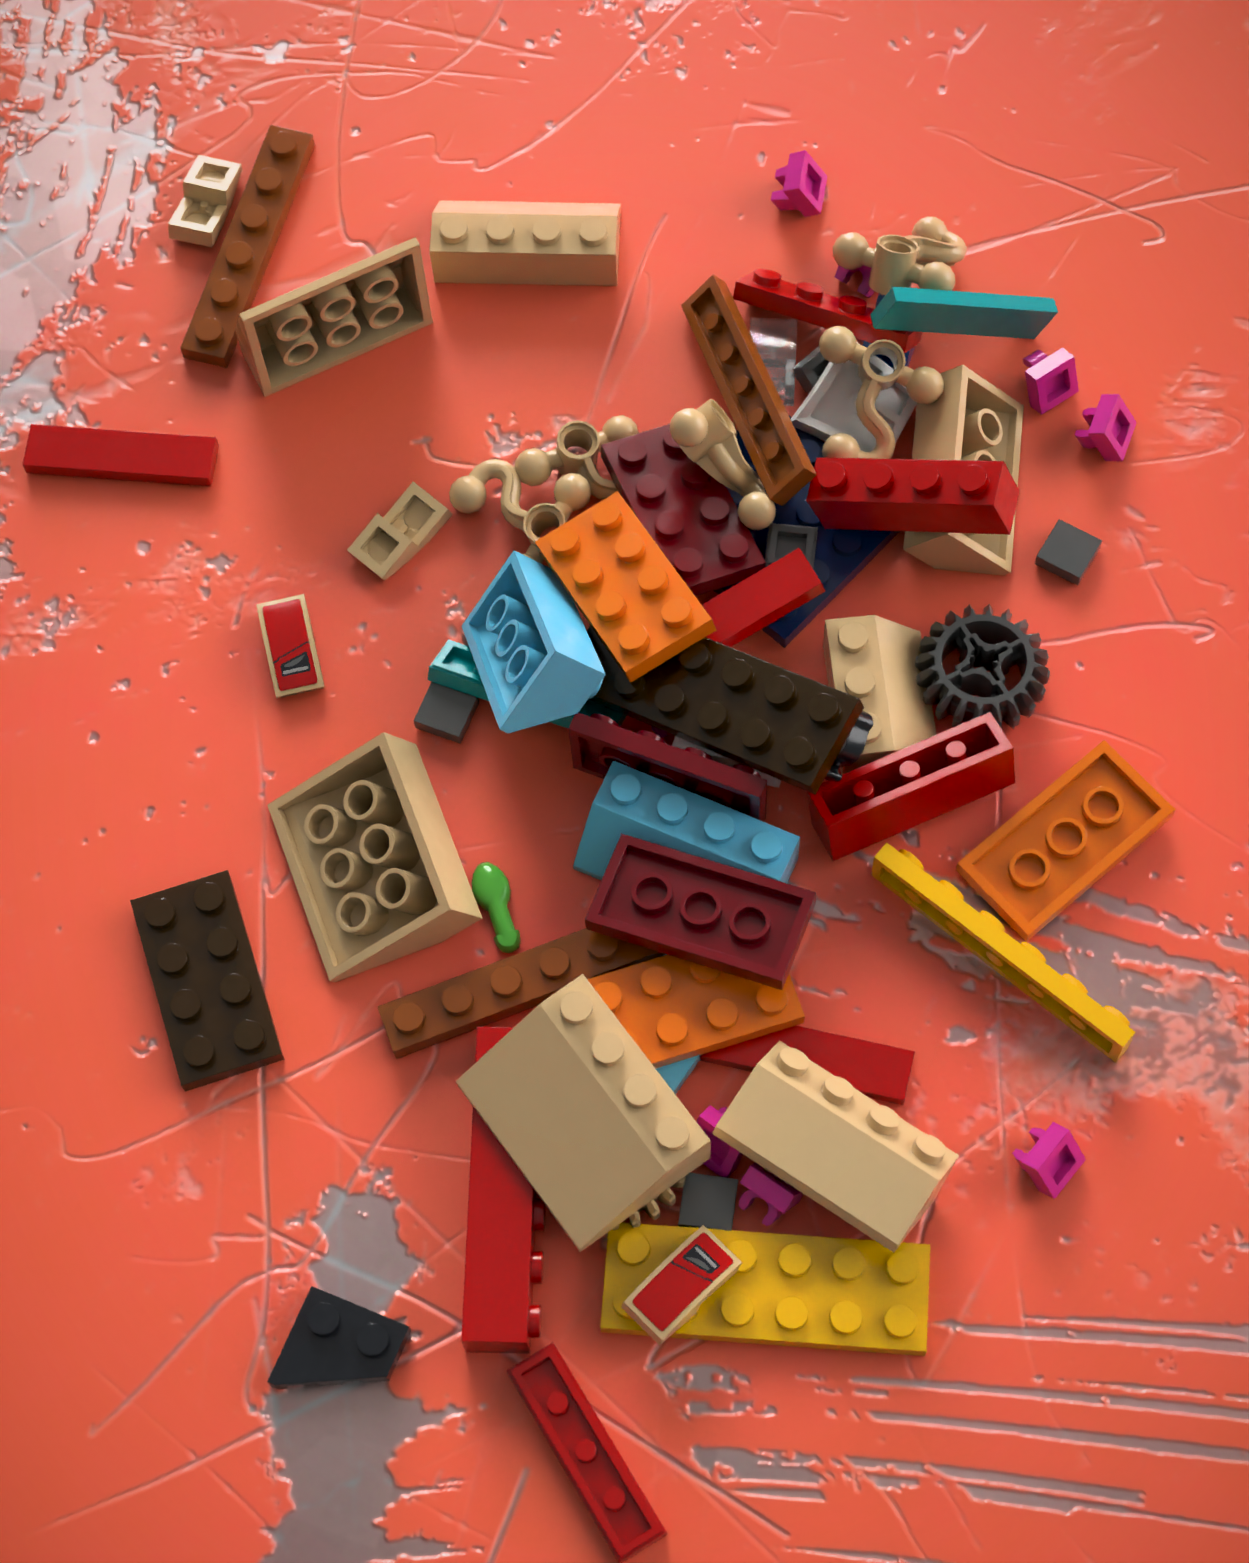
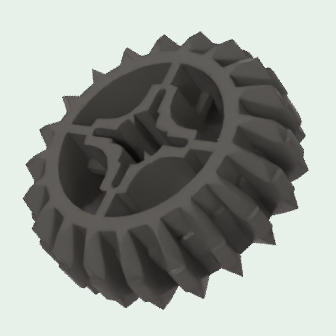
[915,604,1050,729]

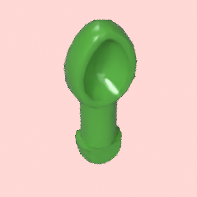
[471,862,521,953]

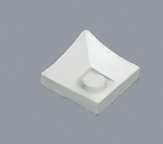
[791,342,917,452]

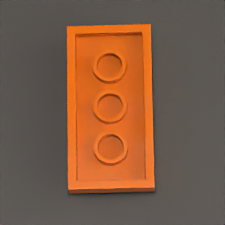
[535,491,716,683]
[956,740,1176,942]
[587,955,805,1069]

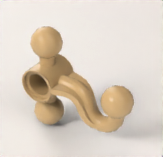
[833,216,967,295]
[819,326,944,459]
[669,399,776,530]
[514,415,639,499]
[449,459,591,564]

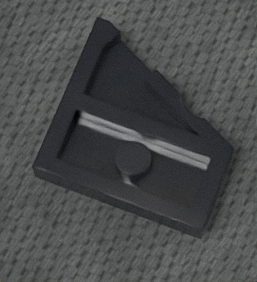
[267,1286,411,1389]

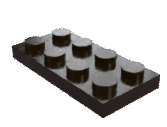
[130,870,285,1091]

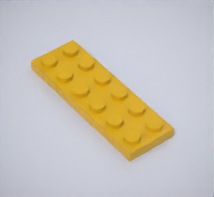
[600,1222,930,1356]

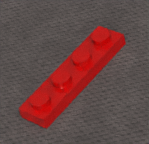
[733,269,922,353]

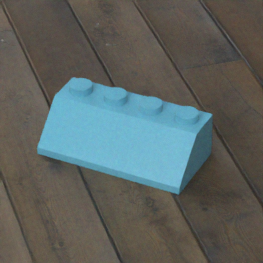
[462,550,606,733]
[573,761,800,883]

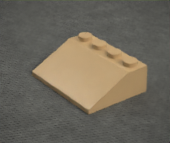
[235,237,433,397]
[267,732,482,982]
[456,974,711,1252]

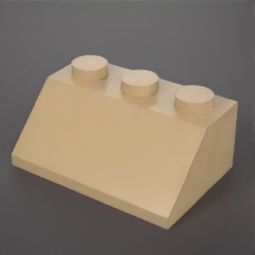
[823,615,937,775]

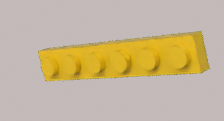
[871,843,1135,1063]

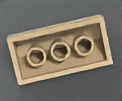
[429,201,621,286]
[903,365,1024,575]
[712,1041,959,1253]

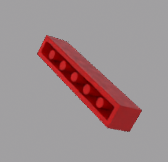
[461,1027,546,1354]

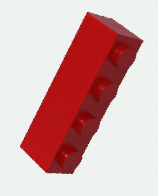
[806,457,1020,535]
[807,712,1015,861]

